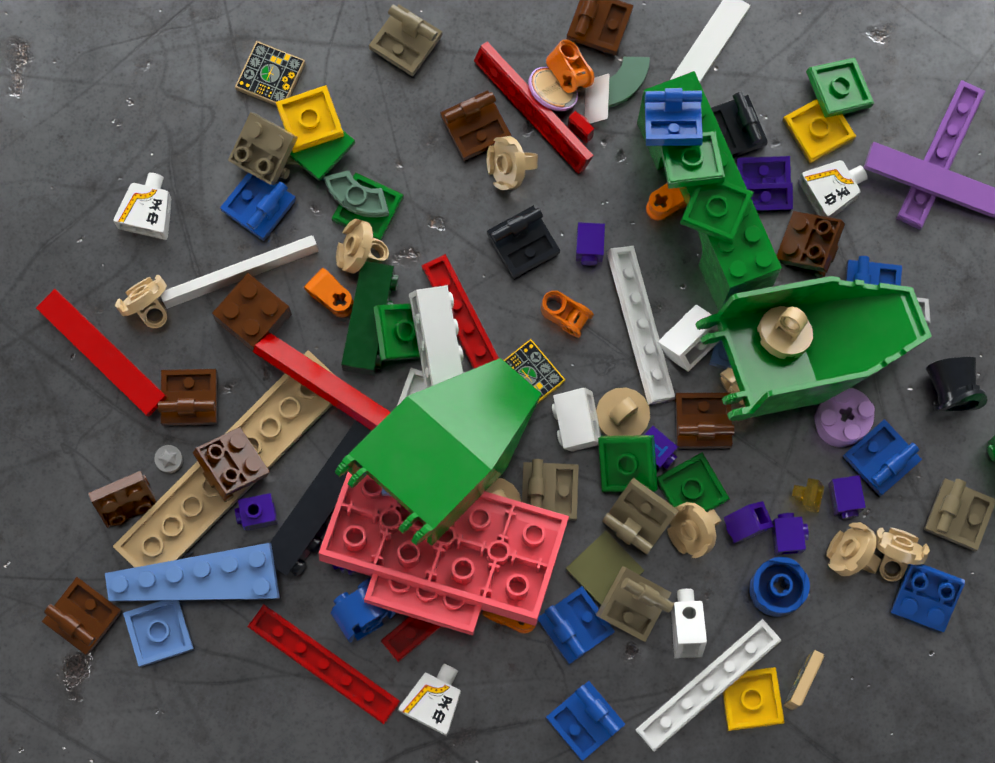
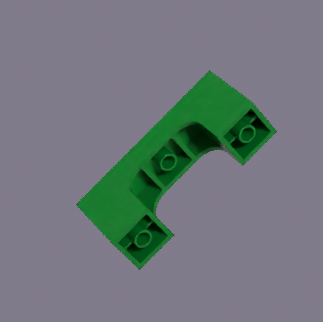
[637,71,782,311]

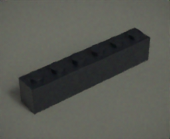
[270,421,372,579]

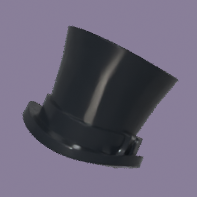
[926,357,988,411]

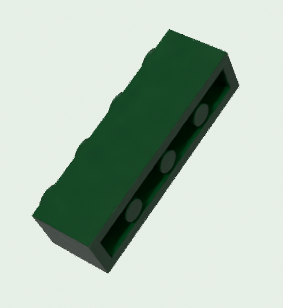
[341,261,399,376]

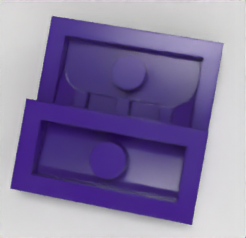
[736,156,793,211]

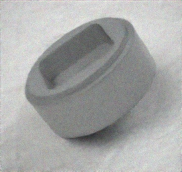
[154,445,183,474]

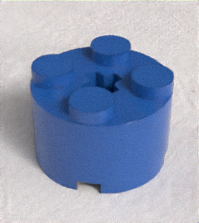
[749,557,810,617]
[331,578,396,642]

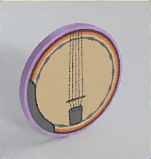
[528,67,578,111]

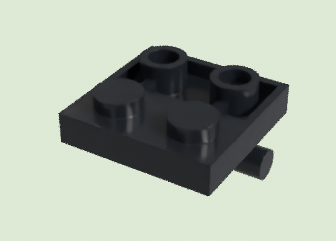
[711,92,768,157]
[487,205,560,279]

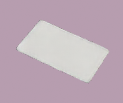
[584,74,609,124]

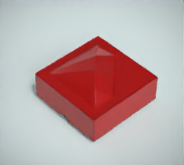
[568,111,594,143]

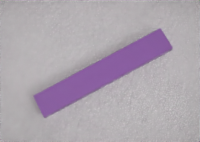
[896,80,985,230]
[863,142,995,218]

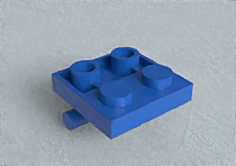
[645,88,703,146]
[220,172,296,241]
[845,256,902,286]
[843,419,922,497]
[891,564,965,632]
[538,586,615,665]
[546,681,625,761]

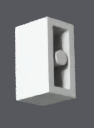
[658,305,719,372]
[552,388,601,452]

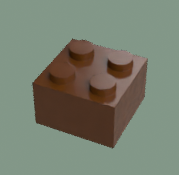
[212,273,292,353]

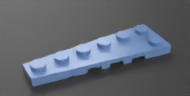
[105,543,280,601]

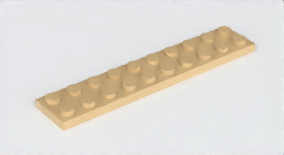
[113,350,336,568]

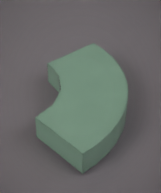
[608,57,650,108]
[323,170,389,217]

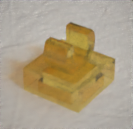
[792,478,824,513]

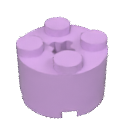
[815,388,875,447]

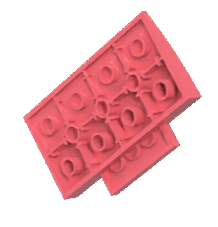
[319,472,569,636]

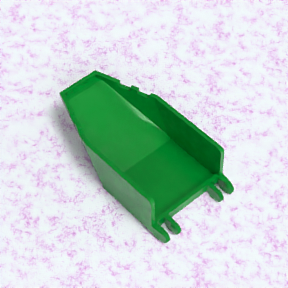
[695,276,932,421]
[335,358,542,546]

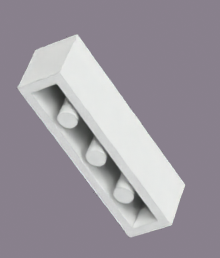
[409,285,465,388]

